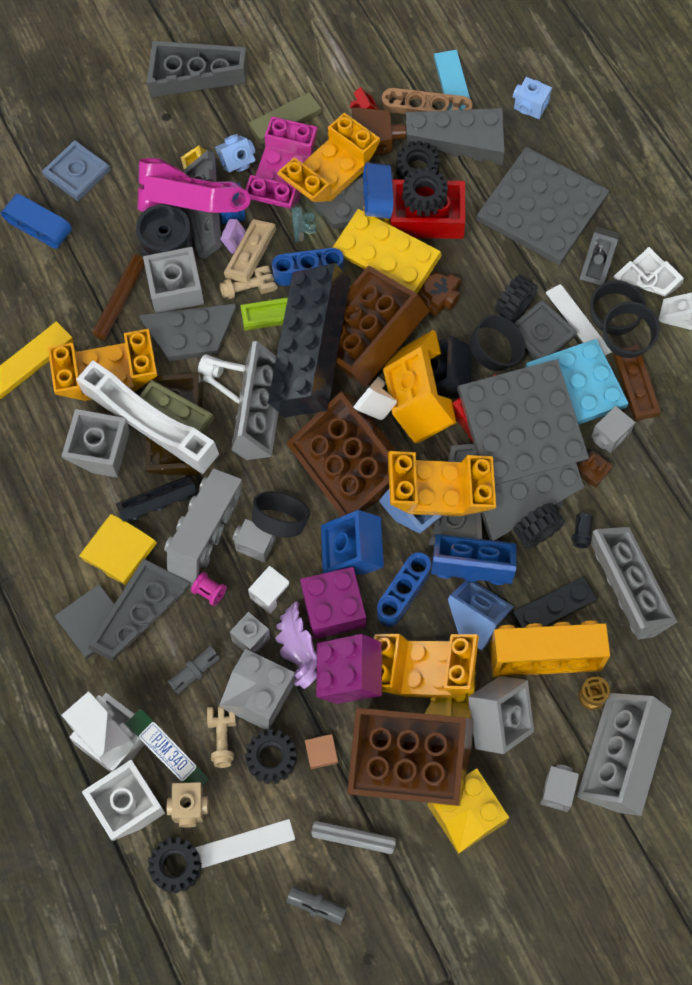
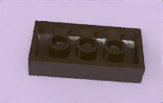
[145,373,204,476]

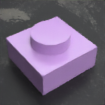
[221,219,246,254]

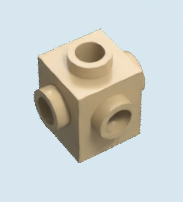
[167,782,209,828]

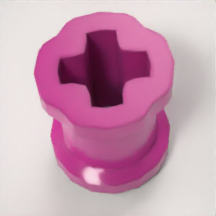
[191,572,227,606]

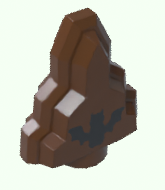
[418,272,463,316]

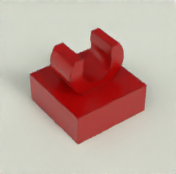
[349,87,379,110]

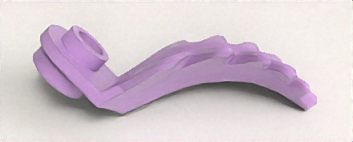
[276,601,317,689]

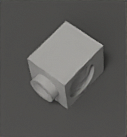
[591,406,635,453]
[233,519,276,563]
[230,612,270,654]
[540,764,579,812]

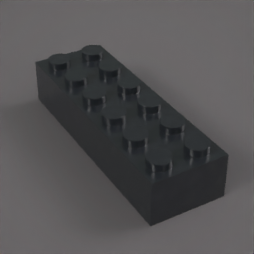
[268,263,351,418]

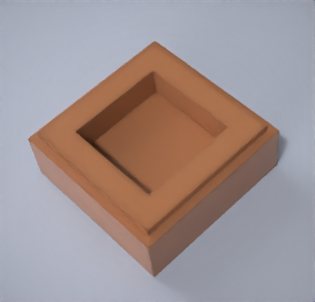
[305,734,338,769]

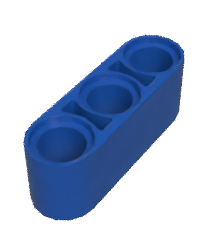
[363,162,393,219]
[1,194,72,249]
[272,248,344,286]
[377,553,431,627]

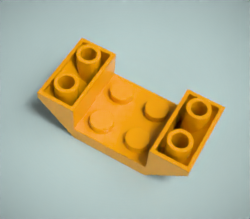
[277,113,380,202]
[48,329,157,401]
[383,330,456,444]
[388,451,496,516]
[374,634,479,698]

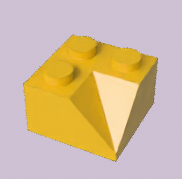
[427,769,509,854]

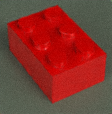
[390,180,465,239]

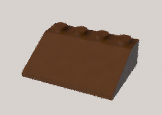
[335,265,430,387]
[286,392,396,517]
[347,708,474,806]

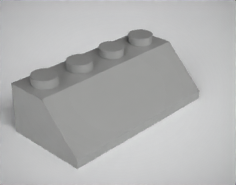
[231,341,278,460]
[591,527,677,640]
[577,693,672,816]

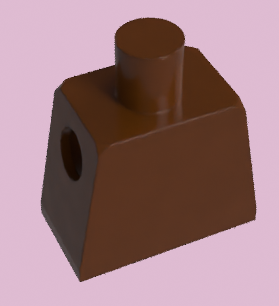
[352,108,406,157]

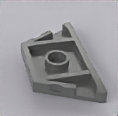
[303,172,394,229]
[140,304,236,361]

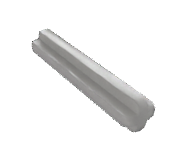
[311,821,396,854]

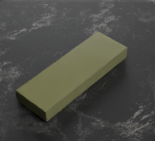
[249,92,321,144]
[139,380,215,434]

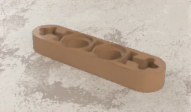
[382,88,473,114]

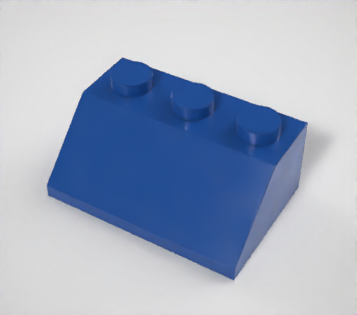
[431,534,516,585]

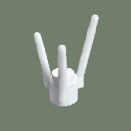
[198,354,246,404]

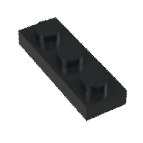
[116,475,197,522]
[512,577,597,628]

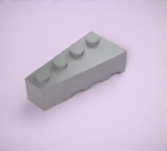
[164,468,242,587]

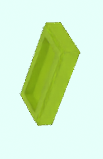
[240,298,288,331]

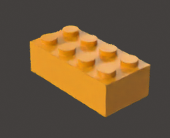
[489,621,610,677]

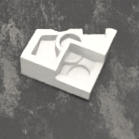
[614,247,684,296]

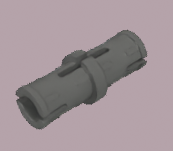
[167,646,220,695]
[286,885,347,926]

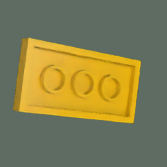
[332,209,442,293]

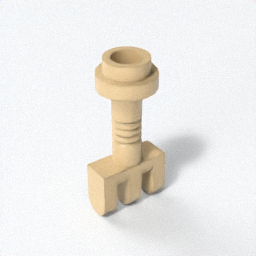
[220,266,278,299]
[207,706,236,768]

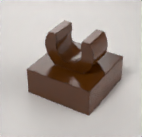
[578,451,613,488]

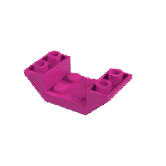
[245,116,318,209]

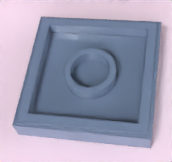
[42,140,111,201]

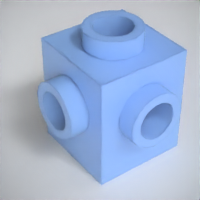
[513,77,552,119]
[215,134,255,172]

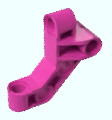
[138,158,251,213]

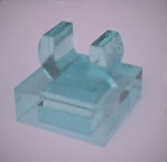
[291,207,316,242]

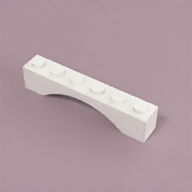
[76,360,219,474]

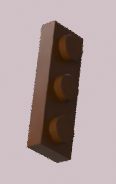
[613,345,661,421]

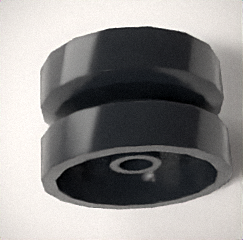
[136,204,193,256]

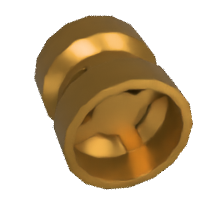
[578,677,610,710]

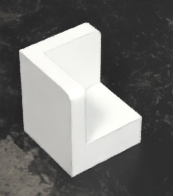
[248,566,289,614]

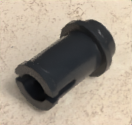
[571,513,593,549]

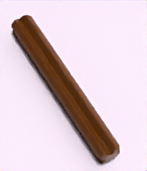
[93,254,145,340]

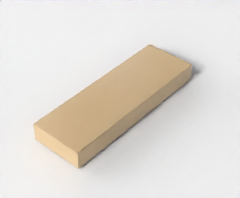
[224,219,276,283]

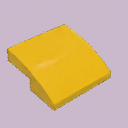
[79,514,157,585]

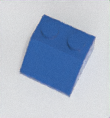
[321,510,384,575]

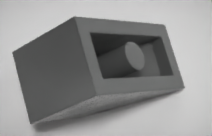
[580,227,620,285]

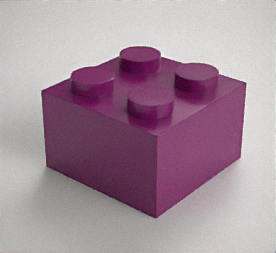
[300,567,366,639]
[316,634,382,704]

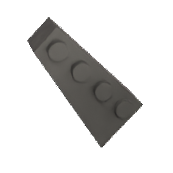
[147,41,248,97]
[406,108,504,165]

